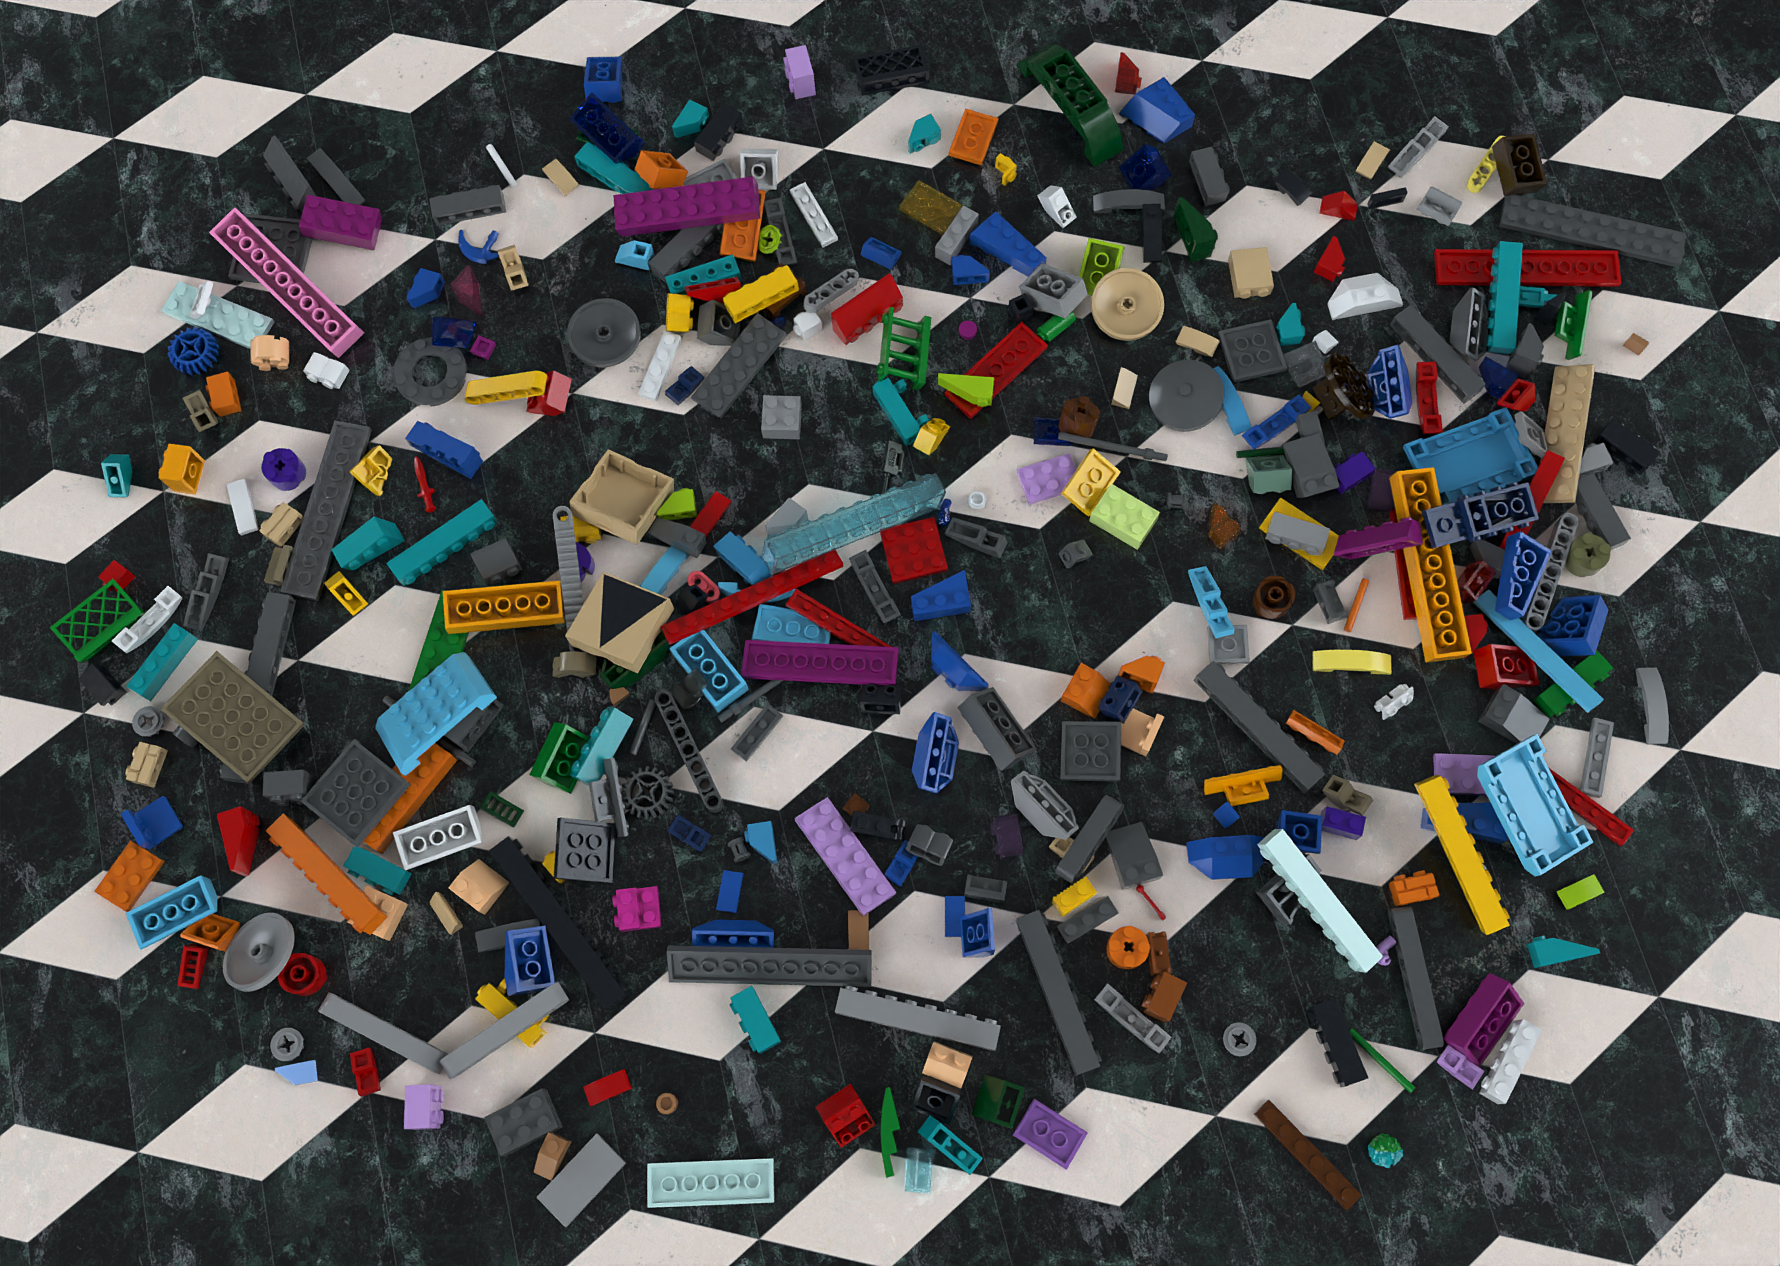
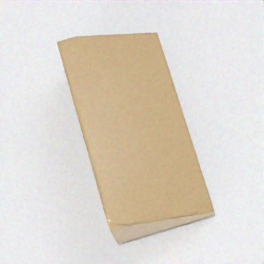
[1111,367,1138,409]
[430,892,463,935]

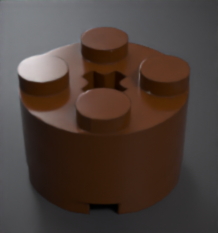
[1059,396,1100,438]
[1252,575,1295,619]

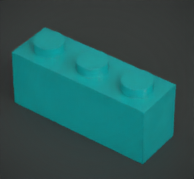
[343,846,412,895]
[729,986,782,1054]

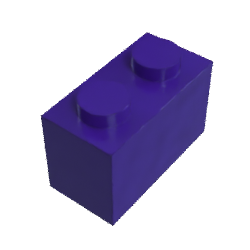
[1334,452,1376,495]
[1320,806,1366,840]

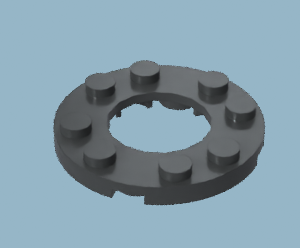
[393,337,467,407]

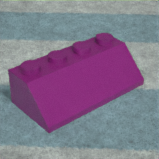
[1334,517,1423,560]
[1444,973,1525,1068]

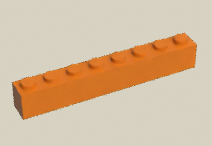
[266,813,388,935]

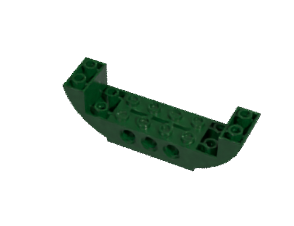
[1016,44,1124,167]

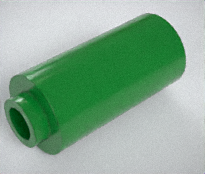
[1037,312,1076,343]

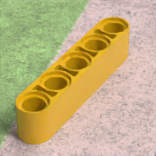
[464,371,547,405]

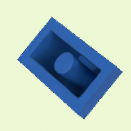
[951,255,990,285]

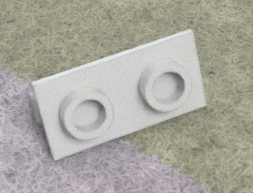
[1374,684,1413,720]

